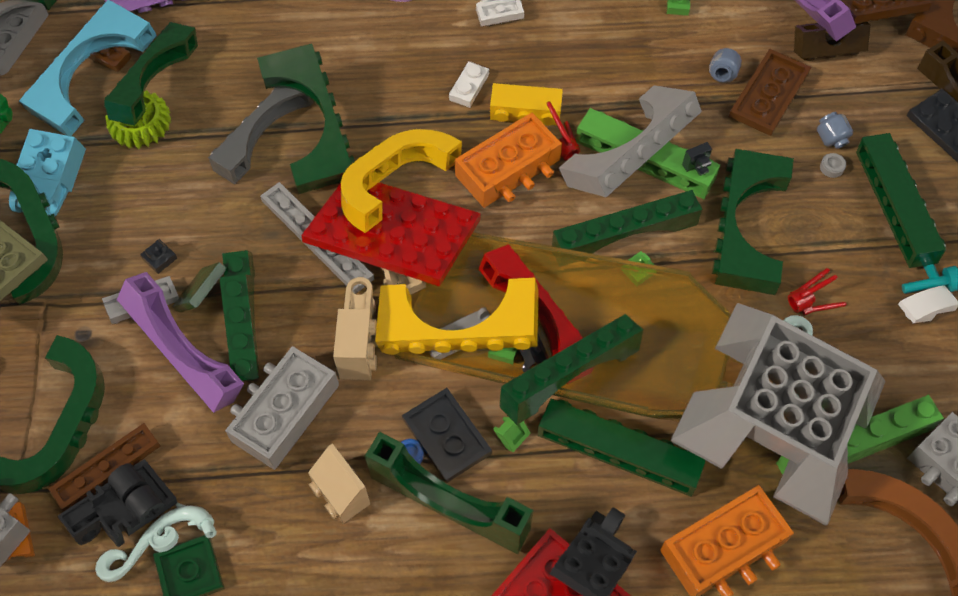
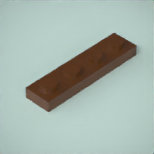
[48,423,161,511]

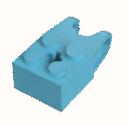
[9,129,86,216]

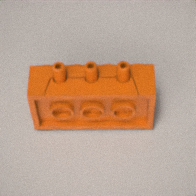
[455,112,562,208]
[660,485,794,596]

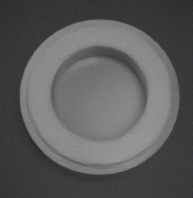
[820,153,846,178]

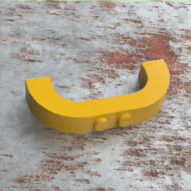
[341,129,462,233]

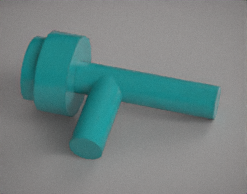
[902,264,958,294]

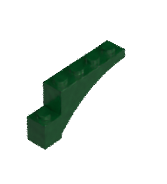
[219,250,260,381]

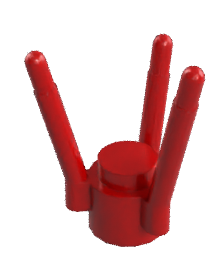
[547,101,580,161]
[788,268,847,316]

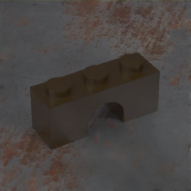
[794,22,871,61]

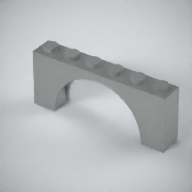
[559,86,702,197]

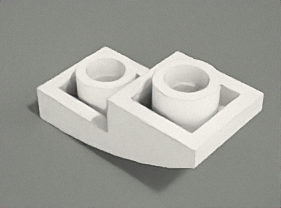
[898,286,958,323]

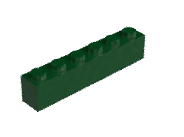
[856,133,946,268]
[538,398,706,497]

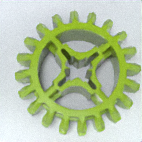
[105,90,171,149]

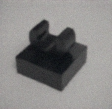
[682,142,712,176]
[140,239,178,274]

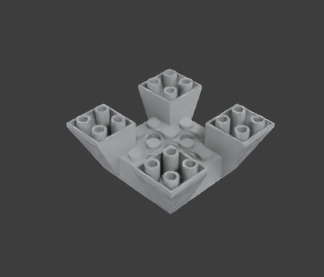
[670,303,886,525]

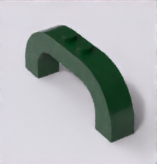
[0,159,63,305]
[0,335,105,494]

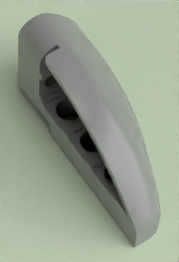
[0,0,48,76]

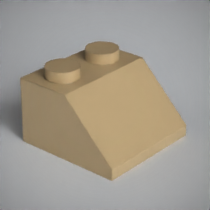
[308,443,370,524]

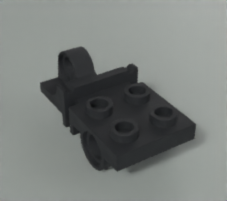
[58,459,177,547]
[550,507,637,596]

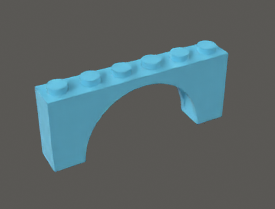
[19,0,157,136]

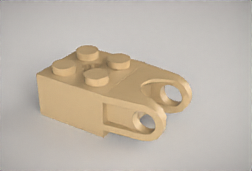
[333,277,378,380]

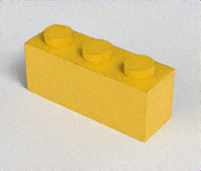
[490,83,563,126]

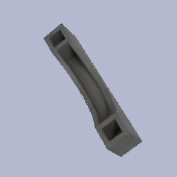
[208,87,314,184]

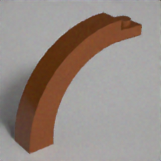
[839,469,958,596]

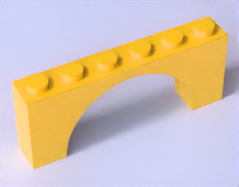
[375,278,538,355]

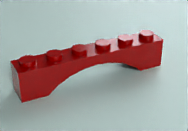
[479,244,595,385]

